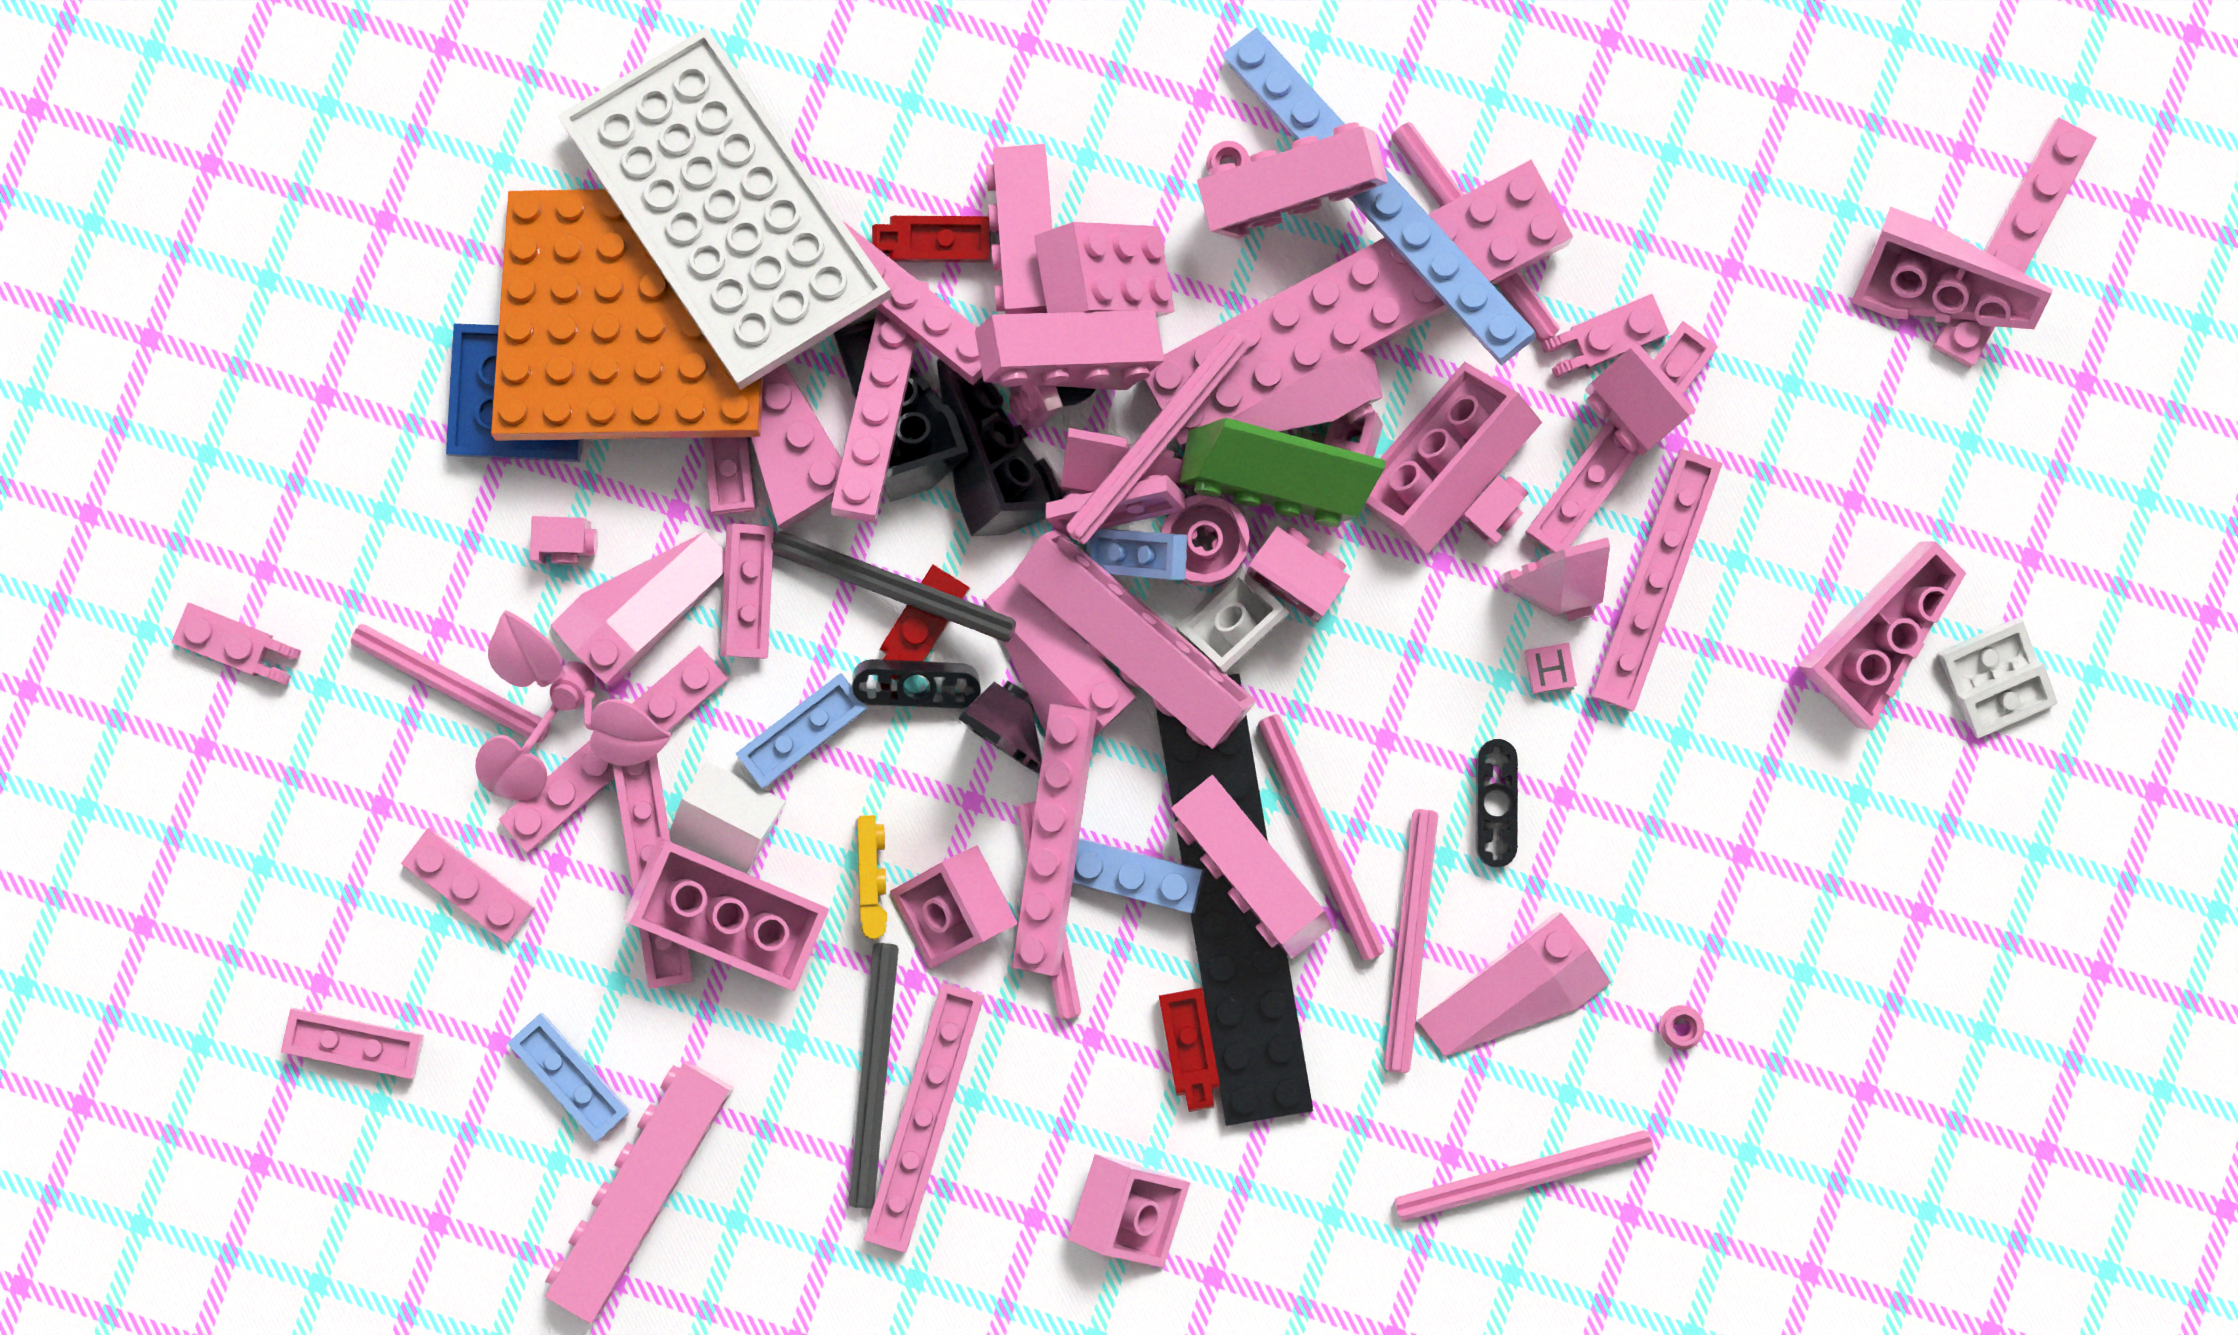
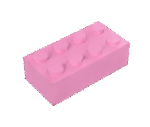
[623,837,829,992]

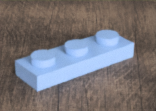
[1086,528,1187,580]
[735,673,869,789]
[1073,838,1205,913]
[507,1013,631,1142]

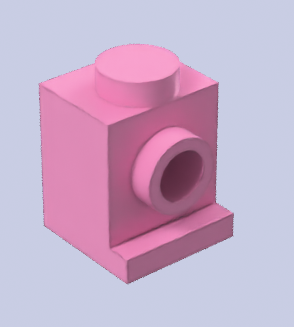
[1324,410,1383,457]
[1459,475,1529,547]
[530,516,598,565]

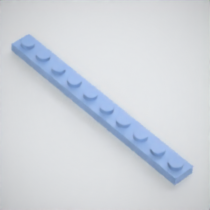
[1223,27,1536,366]

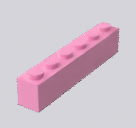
[1011,529,1257,749]
[545,1061,734,1324]

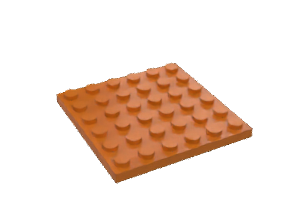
[491,189,763,441]

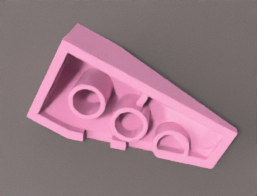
[1851,207,2053,330]
[1231,349,1383,431]
[1060,428,1192,495]
[550,531,725,687]
[1499,537,1610,622]
[985,576,1136,738]
[1417,912,1611,1056]

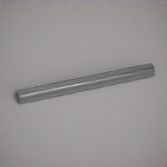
[771,531,1016,642]
[848,943,899,1209]

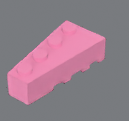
[1197,122,1388,239]
[986,143,1052,314]
[975,310,1165,390]
[751,363,842,531]
[1797,541,1966,731]
[1171,774,1333,960]

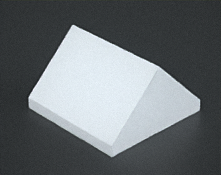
[1176,567,1289,673]
[670,761,786,874]

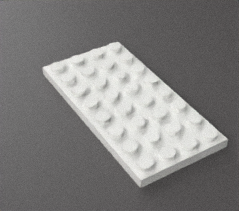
[557,27,892,390]

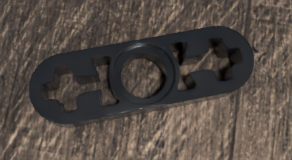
[852,659,981,708]
[1475,739,1518,867]

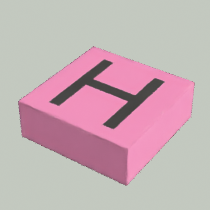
[1524,642,1577,694]

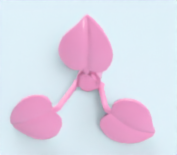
[475,610,671,800]

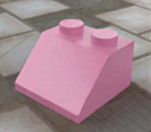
[1585,342,1696,456]
[1246,526,1350,623]
[890,845,1018,969]
[1068,1154,1191,1268]

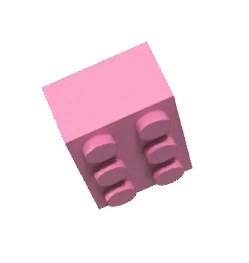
[1034,222,1175,318]

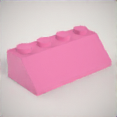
[1364,361,1543,555]

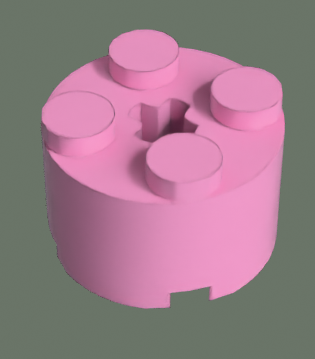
[1161,494,1250,587]

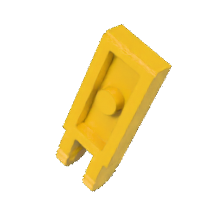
[857,815,888,940]

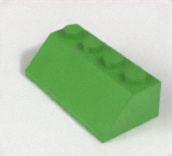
[1180,418,1386,527]

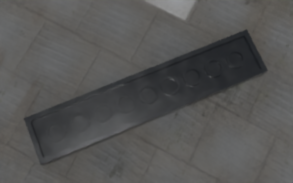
[1155,673,1314,1126]

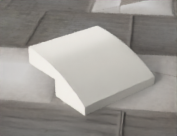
[1937,618,2058,739]

